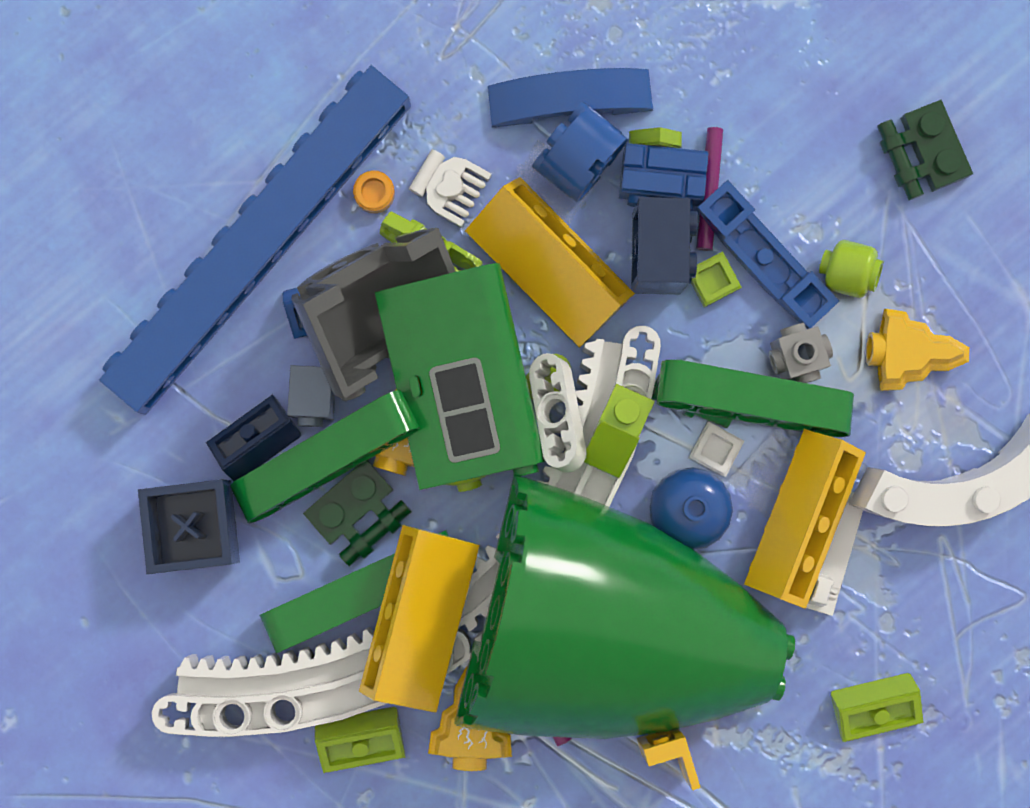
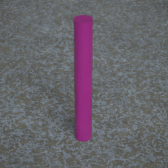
[696,127,723,251]

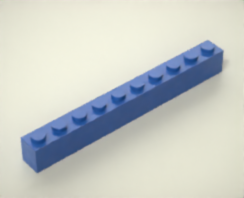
[99,65,411,415]

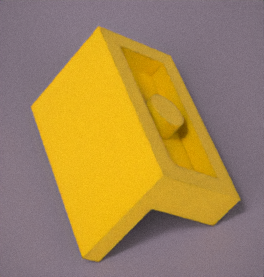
[637,729,701,790]

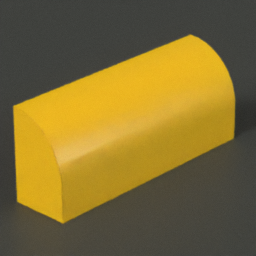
[465,177,635,348]
[359,525,480,713]

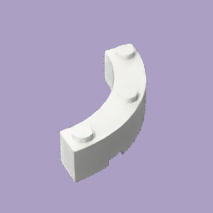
[849,414,1030,526]

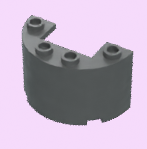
[291,228,456,401]

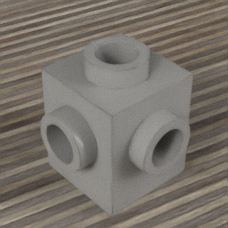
[769,323,833,383]

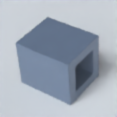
[287,365,335,427]

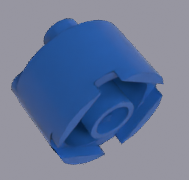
[532,101,628,202]

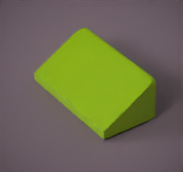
[831,673,923,742]
[315,707,406,773]

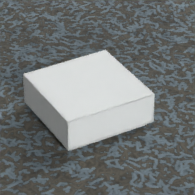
[688,421,745,478]

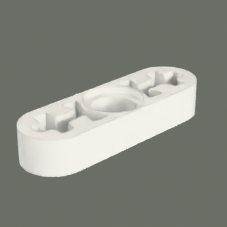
[529,353,586,473]

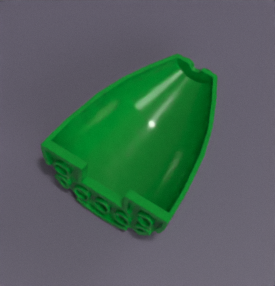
[454,475,795,739]

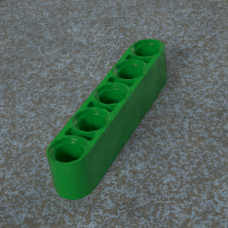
[656,360,854,437]
[230,390,420,524]
[259,530,449,653]

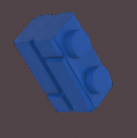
[619,143,709,211]

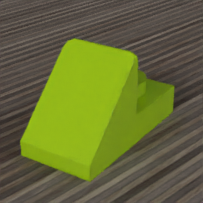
[584,383,655,478]

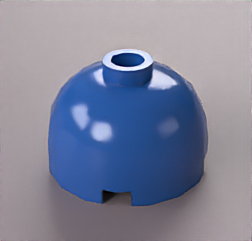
[650,467,733,550]

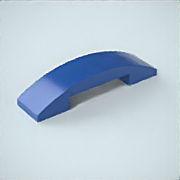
[488,68,653,127]
[696,180,839,329]

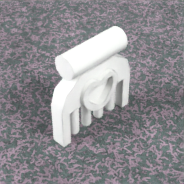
[409,149,492,228]

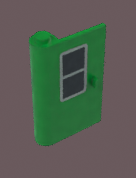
[375,263,545,490]

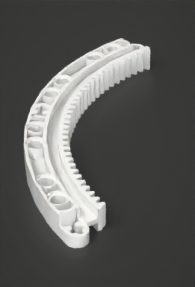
[152,326,661,737]

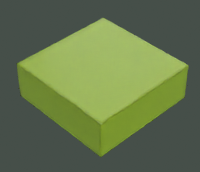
[691,251,742,308]

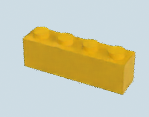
[744,429,866,609]

